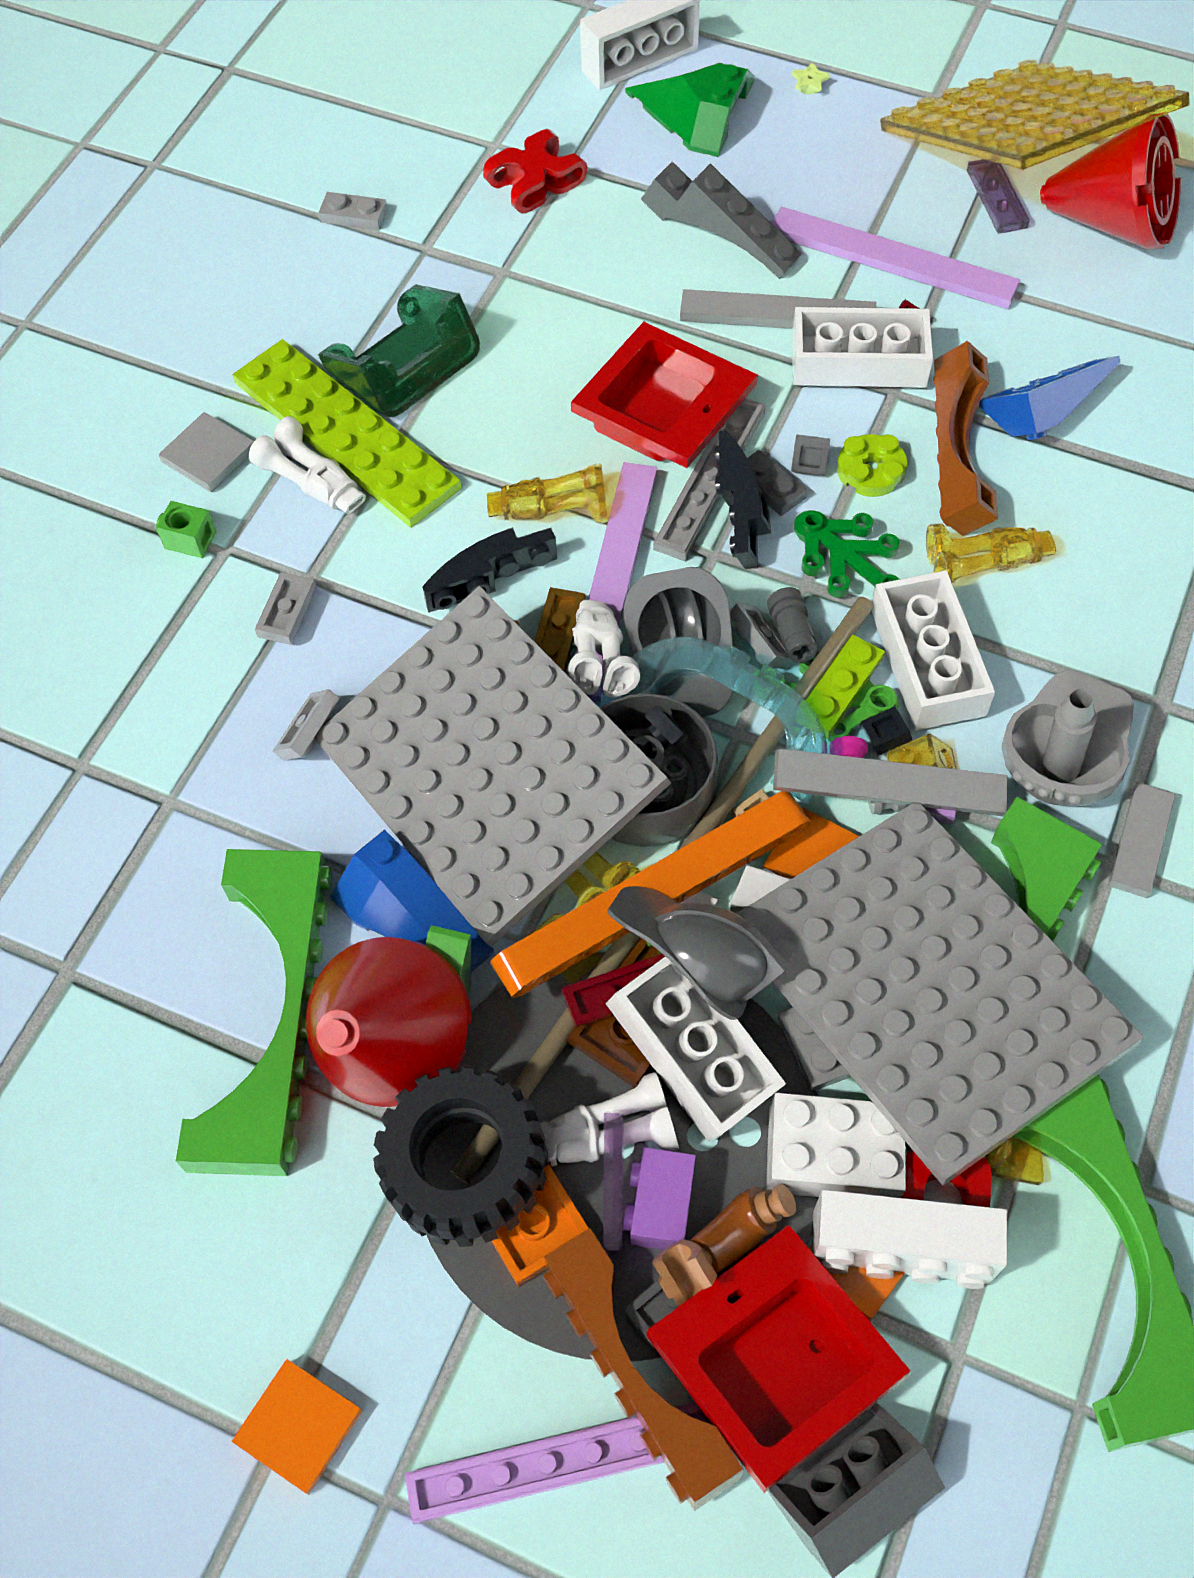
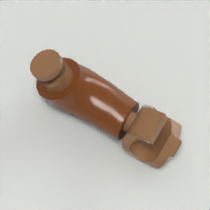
[652,1184,796,1307]

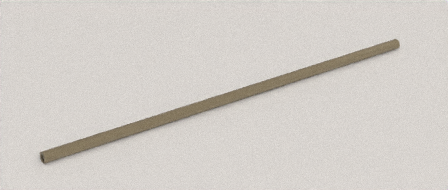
[451,597,874,1184]

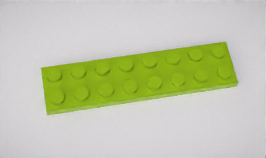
[232,339,461,528]

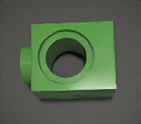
[156,501,217,559]

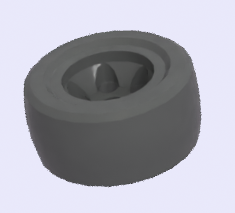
[600,693,719,847]

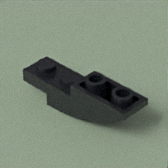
[715,430,771,569]
[422,527,557,613]

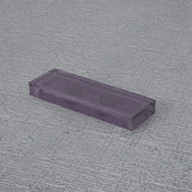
[966,157,1030,234]
[604,1111,624,1250]

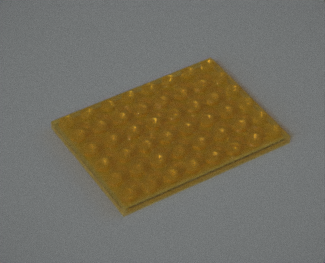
[880,59,1189,170]

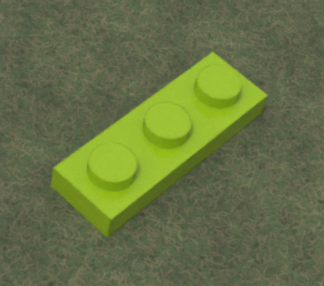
[795,634,885,739]

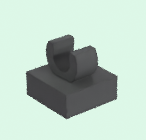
[791,434,830,476]

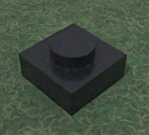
[645,705,688,745]
[861,706,913,756]

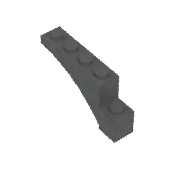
[641,161,802,278]

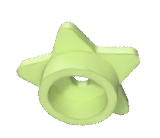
[792,63,830,94]

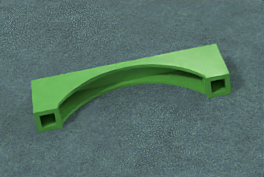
[991,797,1102,942]
[176,849,332,1176]
[1012,1074,1194,1452]

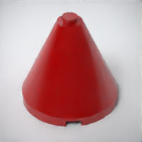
[1040,112,1181,250]
[306,937,472,1107]

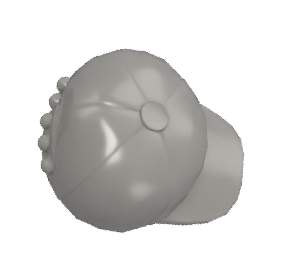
[1001,670,1134,806]

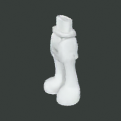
[249,416,366,514]
[568,600,640,697]
[540,1072,679,1166]

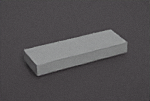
[1108,782,1176,898]

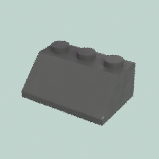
[767,1402,945,1578]

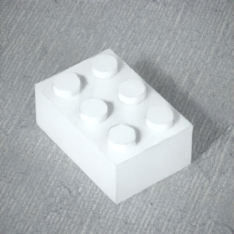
[766,1093,905,1198]

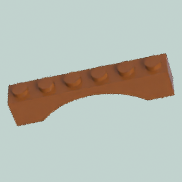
[933,341,998,536]
[542,1228,743,1511]

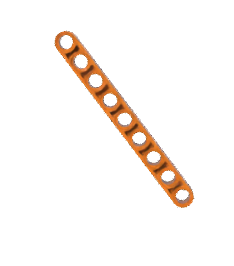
[490,791,811,998]

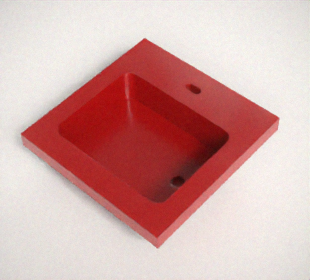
[571,321,758,468]
[646,1225,911,1493]

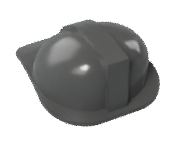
[624,567,735,717]
[608,886,787,1020]

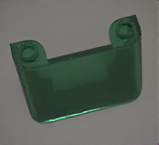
[318,284,480,417]

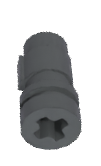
[767,587,817,663]

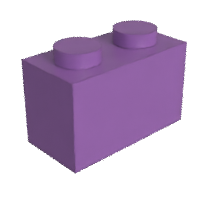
[623,1147,696,1250]

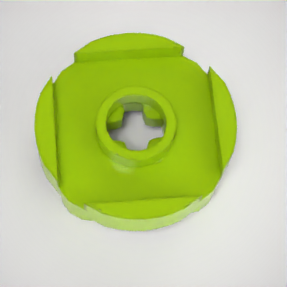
[837,434,907,497]

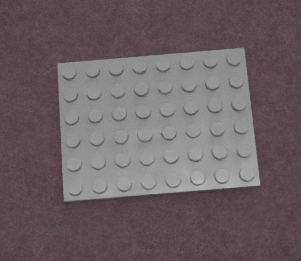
[314,586,671,947]
[736,804,1144,1186]

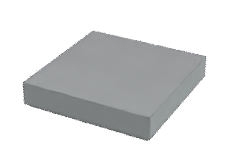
[158,412,254,492]

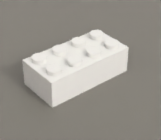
[580,0,700,90]
[792,307,933,387]
[871,570,995,731]
[606,956,786,1142]
[812,1190,1007,1289]

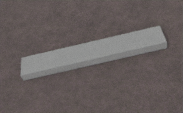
[680,289,876,328]
[653,398,766,561]
[773,749,1007,816]

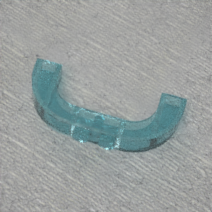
[621,637,828,804]

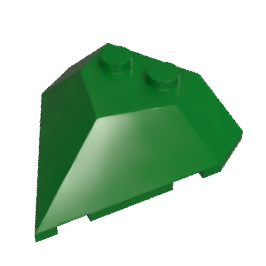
[625,63,755,157]

